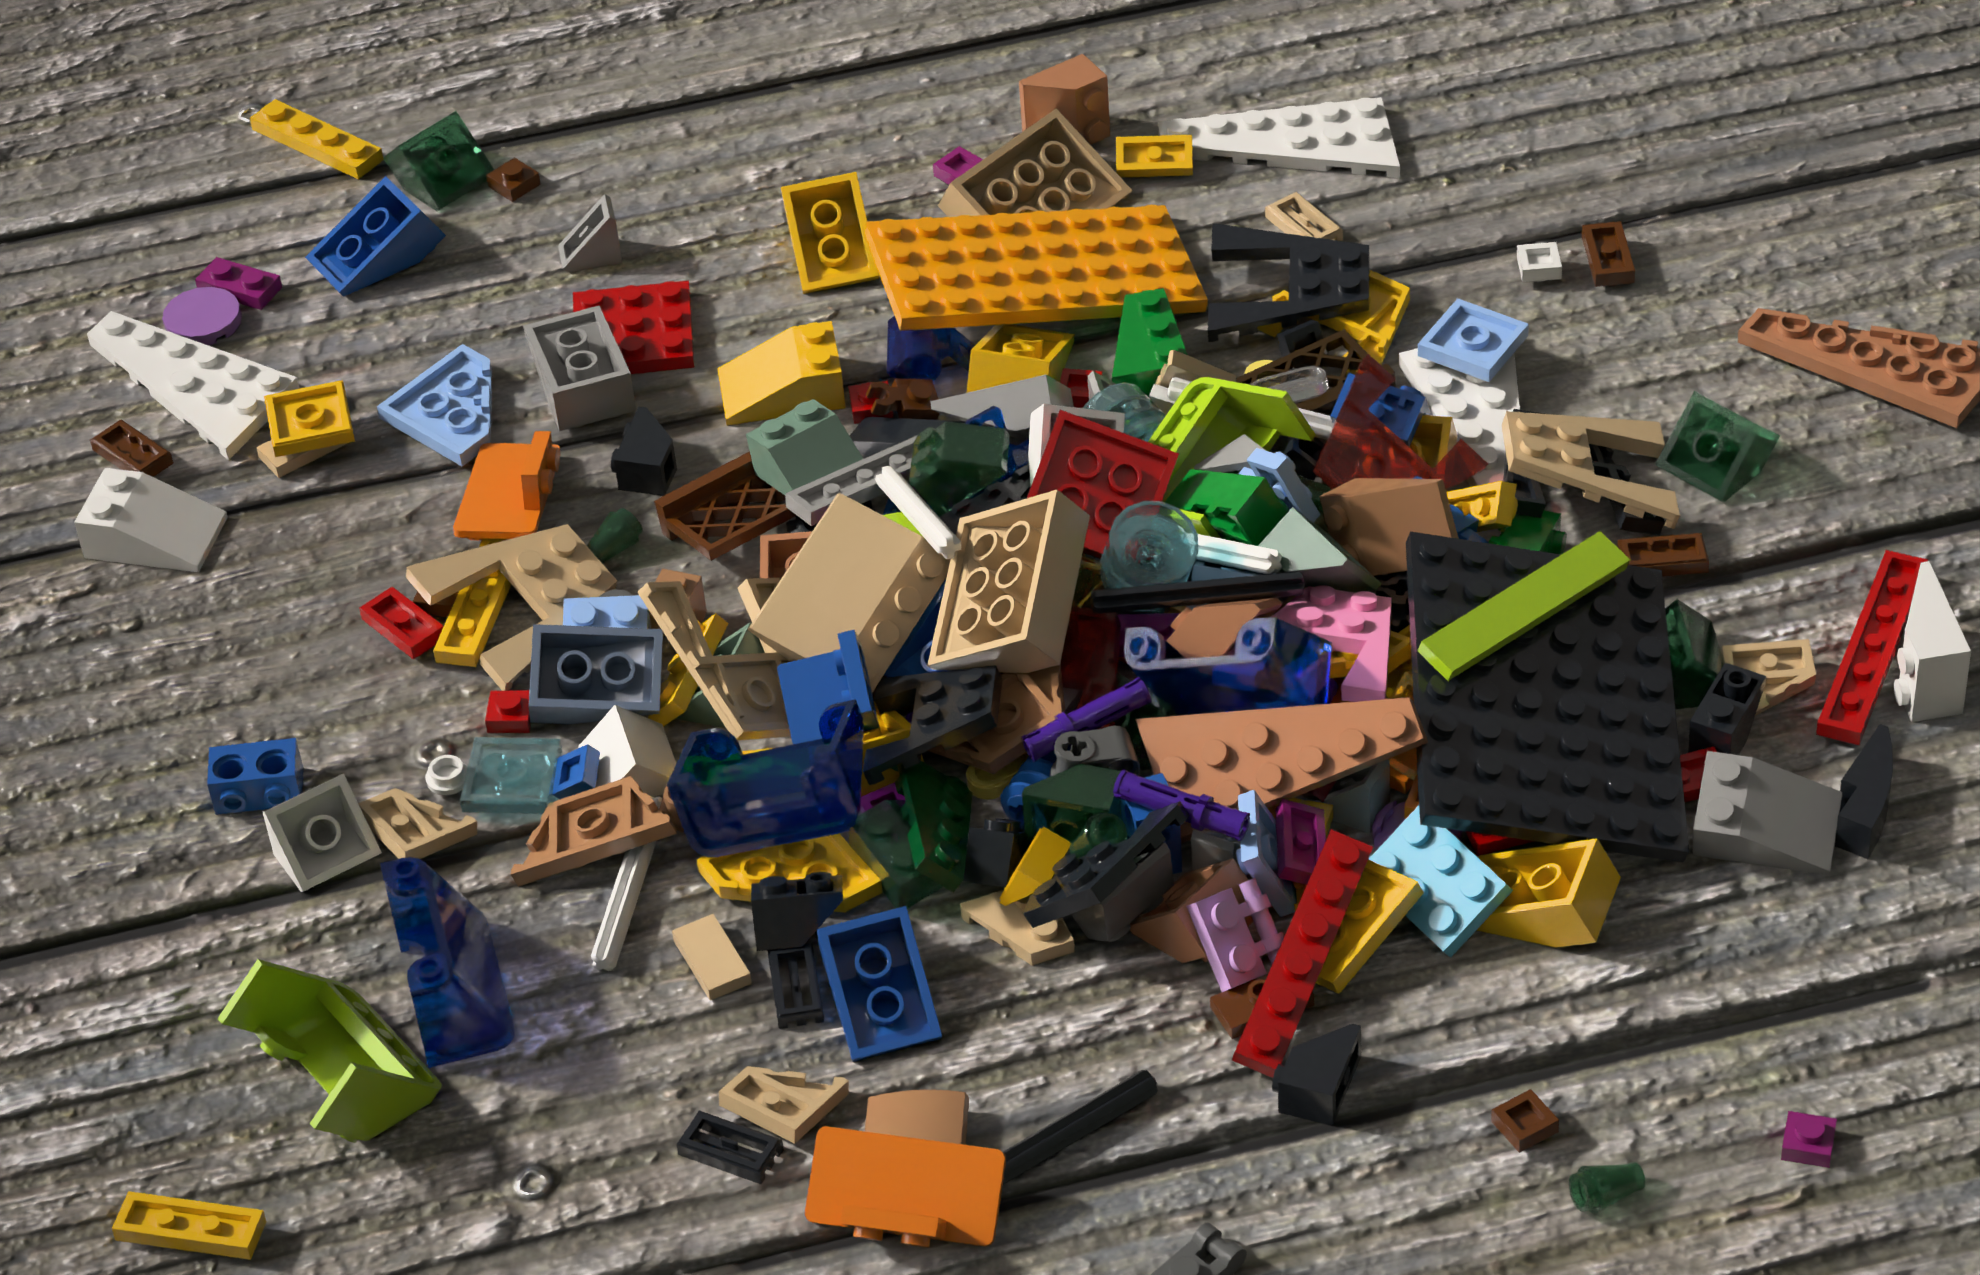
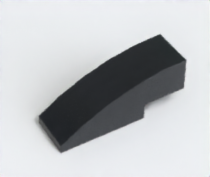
[1835,724,1893,859]

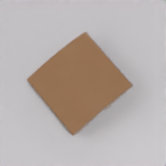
[865,1090,969,1145]

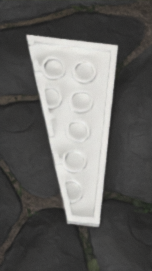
[1157,97,1400,178]
[87,311,300,460]
[1399,348,1520,487]

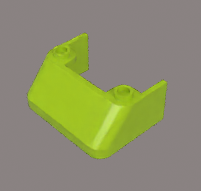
[1148,377,1316,539]
[218,959,442,1143]

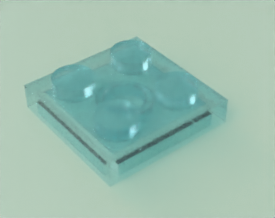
[460,737,562,814]

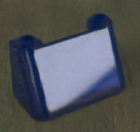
[1124,617,1332,717]
[667,699,864,857]
[380,857,515,1068]

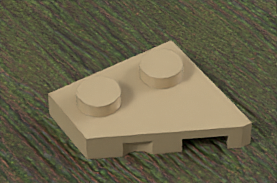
[1720,639,1816,716]
[358,788,477,865]
[719,1066,849,1144]

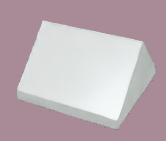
[579,705,679,797]
[263,773,382,892]

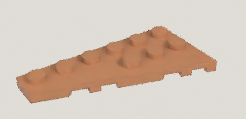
[1738,308,1980,428]
[1136,697,1428,844]

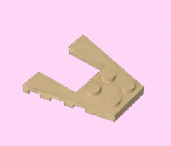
[1501,411,1680,529]
[406,524,617,691]
[638,578,791,740]

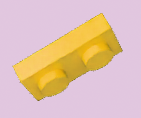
[1116,135,1193,178]

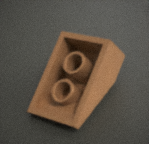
[1319,478,1459,576]

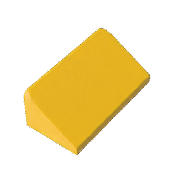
[999,827,1071,906]

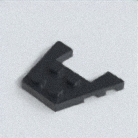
[863,665,1002,786]
[1023,801,1190,928]

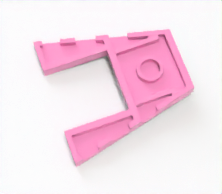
[1214,585,1392,702]

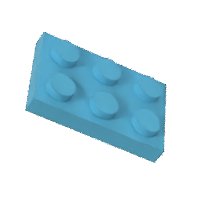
[1369,805,1513,958]

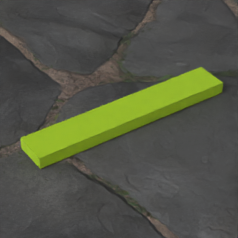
[1417,531,1630,681]

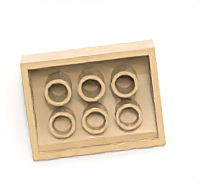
[938,109,1133,217]
[927,490,1090,673]
[748,493,951,692]

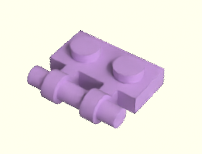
[1186,878,1284,992]

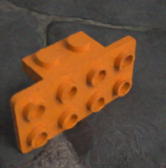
[453,431,561,541]
[805,1126,1006,1248]

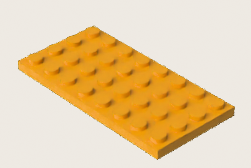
[865,205,1208,331]

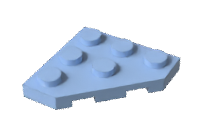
[377,344,492,466]

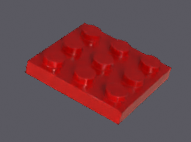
[573,280,695,374]
[1027,410,1179,572]

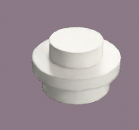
[425,755,470,795]

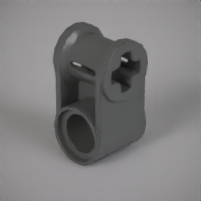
[1050,726,1141,791]

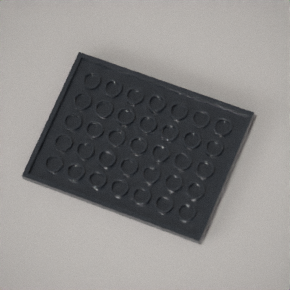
[1406,531,1689,862]

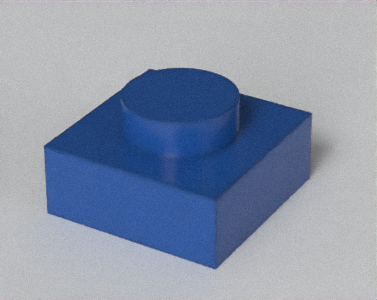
[552,744,600,799]

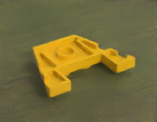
[1257,270,1410,376]

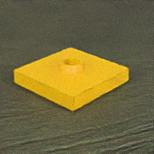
[264,380,355,458]

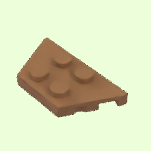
[928,662,1066,774]
[511,776,677,887]

